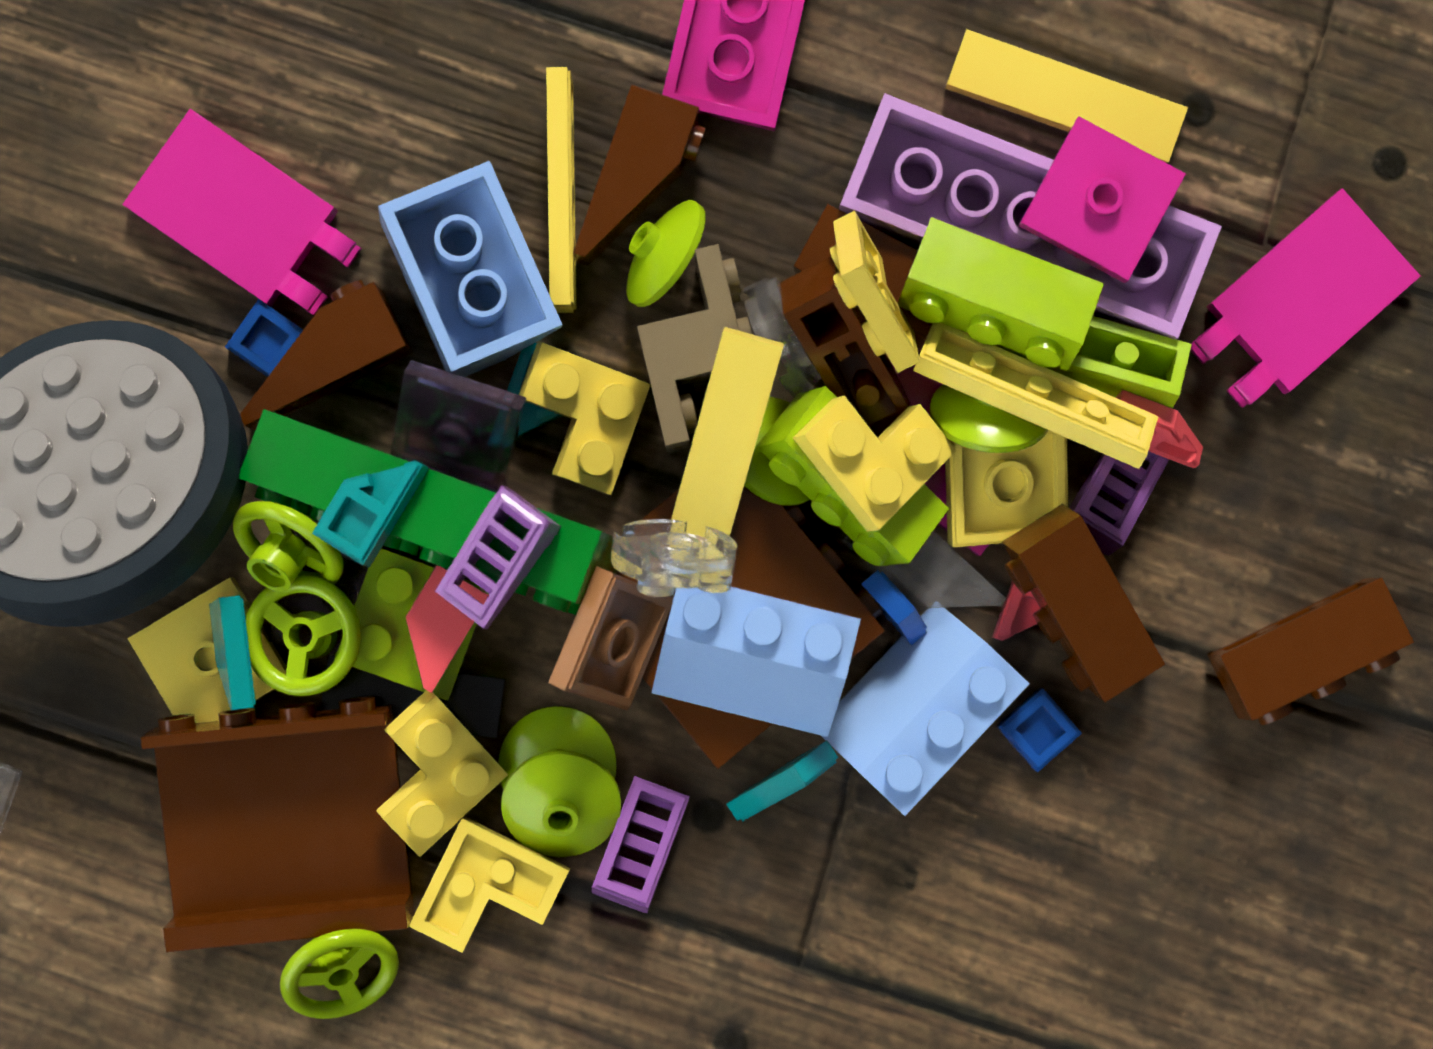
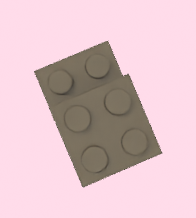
[637,244,752,454]

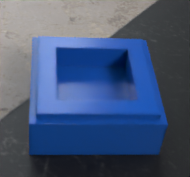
[225,299,303,377]
[862,570,927,646]
[996,688,1082,772]

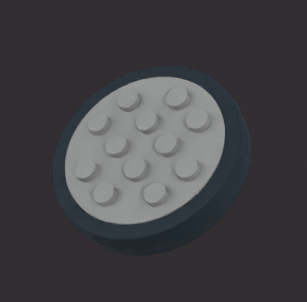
[0,320,248,627]

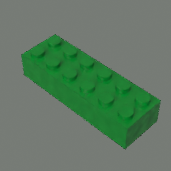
[239,409,628,615]

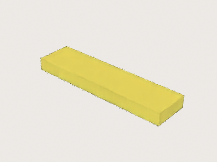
[945,29,1188,164]
[546,67,577,313]
[913,323,1158,469]
[659,327,784,578]

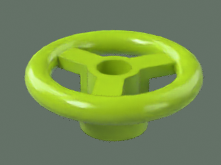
[233,501,344,592]
[246,575,361,696]
[280,929,399,1019]

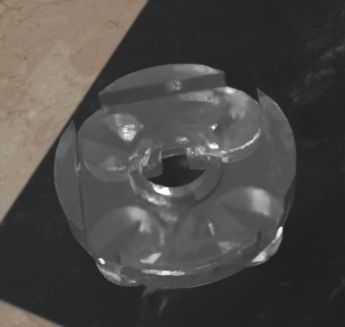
[743,277,822,397]
[611,519,738,597]

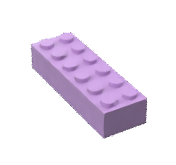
[839,93,1222,339]

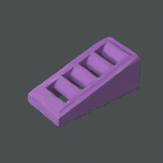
[1069,452,1169,556]
[435,486,561,629]
[592,776,690,913]

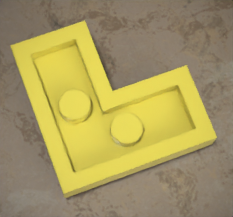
[830,211,920,373]
[517,342,651,495]
[793,396,956,532]
[376,690,508,857]
[409,816,571,953]

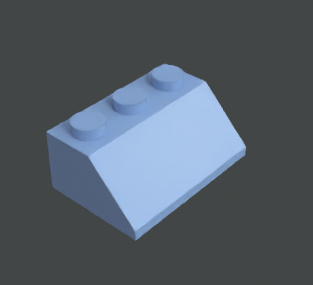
[378,161,562,383]
[651,574,861,737]
[820,601,1030,816]

